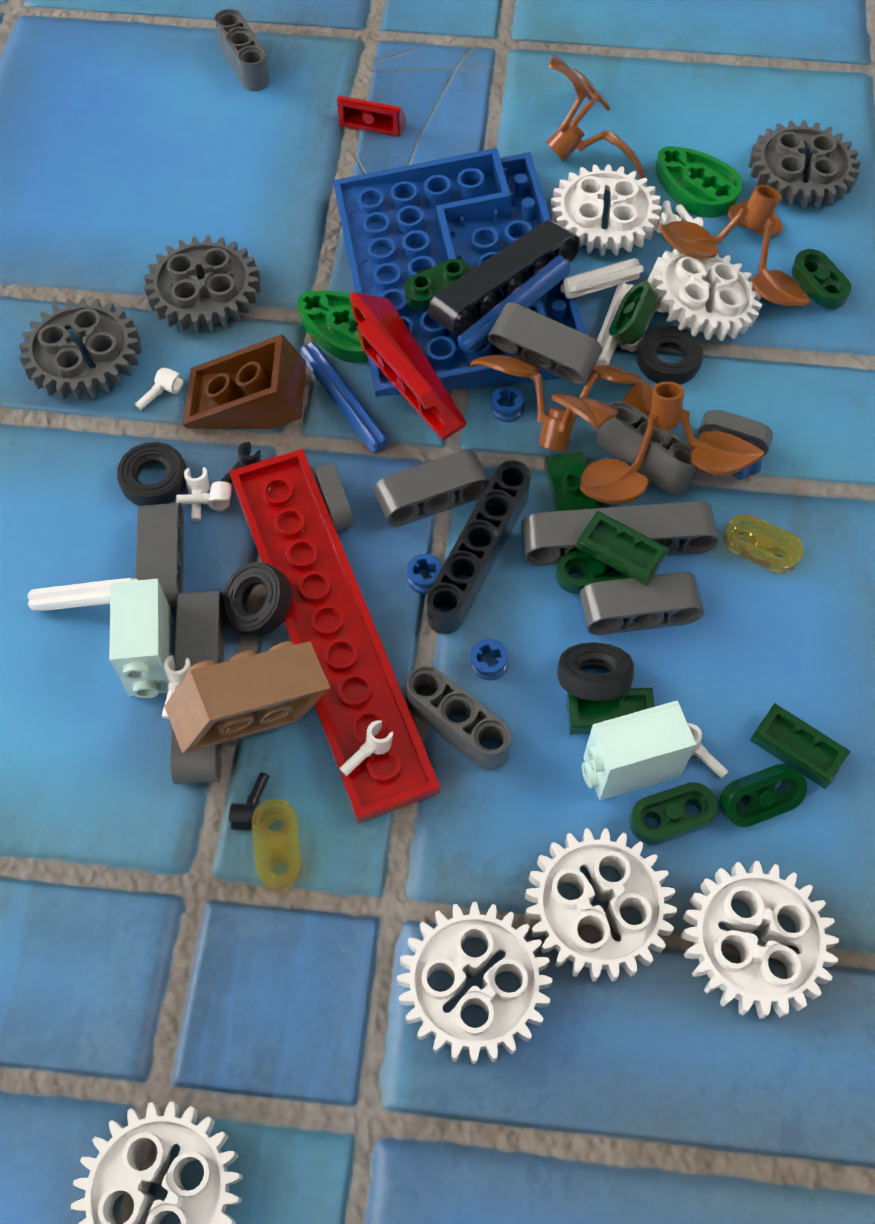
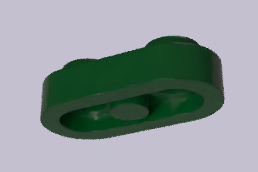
[791,249,851,309]
[404,259,472,311]
[609,281,658,345]
[556,551,631,594]
[719,764,807,827]
[629,782,717,845]

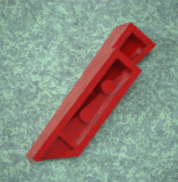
[349,292,466,441]

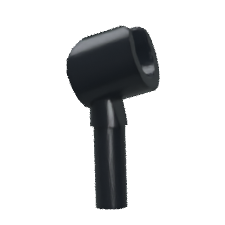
[220,442,261,484]
[228,772,270,830]

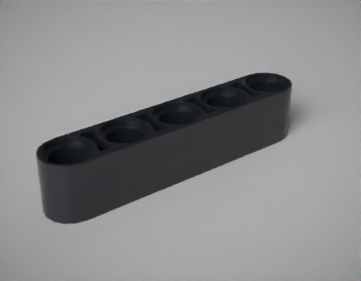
[428,220,581,336]
[427,460,531,634]

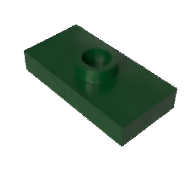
[544,451,598,511]
[576,510,669,586]
[566,688,655,735]
[750,703,851,789]

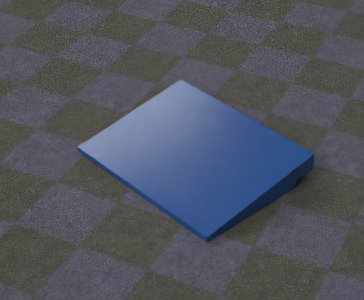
[333,148,591,397]

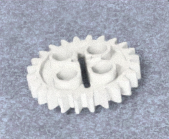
[550,164,662,256]
[648,248,762,341]
[525,828,677,982]
[681,861,839,1019]
[397,902,552,1064]
[71,1102,243,1224]

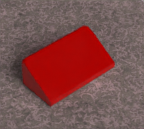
[337,95,406,137]

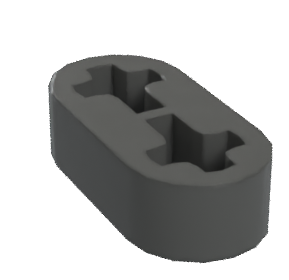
[698,410,773,456]
[314,462,354,531]

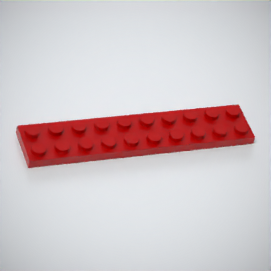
[229,448,440,823]

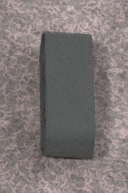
[214,9,270,91]
[488,302,603,385]
[596,401,699,495]
[373,450,490,526]
[135,503,184,608]
[580,572,704,635]
[406,666,511,770]

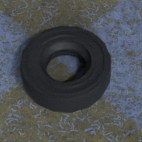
[637,325,703,385]
[117,442,187,506]
[222,562,292,636]
[557,642,634,701]

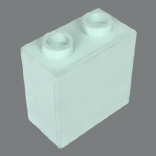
[109,579,175,698]
[582,700,697,800]

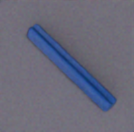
[458,256,570,354]
[300,342,388,453]

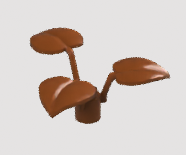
[546,55,645,179]
[660,185,811,306]
[469,355,643,451]
[580,379,764,504]

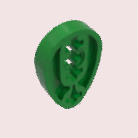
[655,146,742,218]
[297,291,369,363]

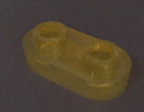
[723,514,804,573]
[252,799,303,891]

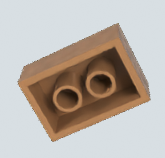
[164,641,330,754]

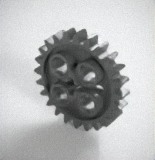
[748,120,861,209]
[144,235,261,333]
[19,298,141,401]

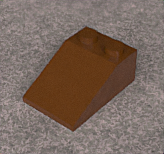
[183,334,306,429]

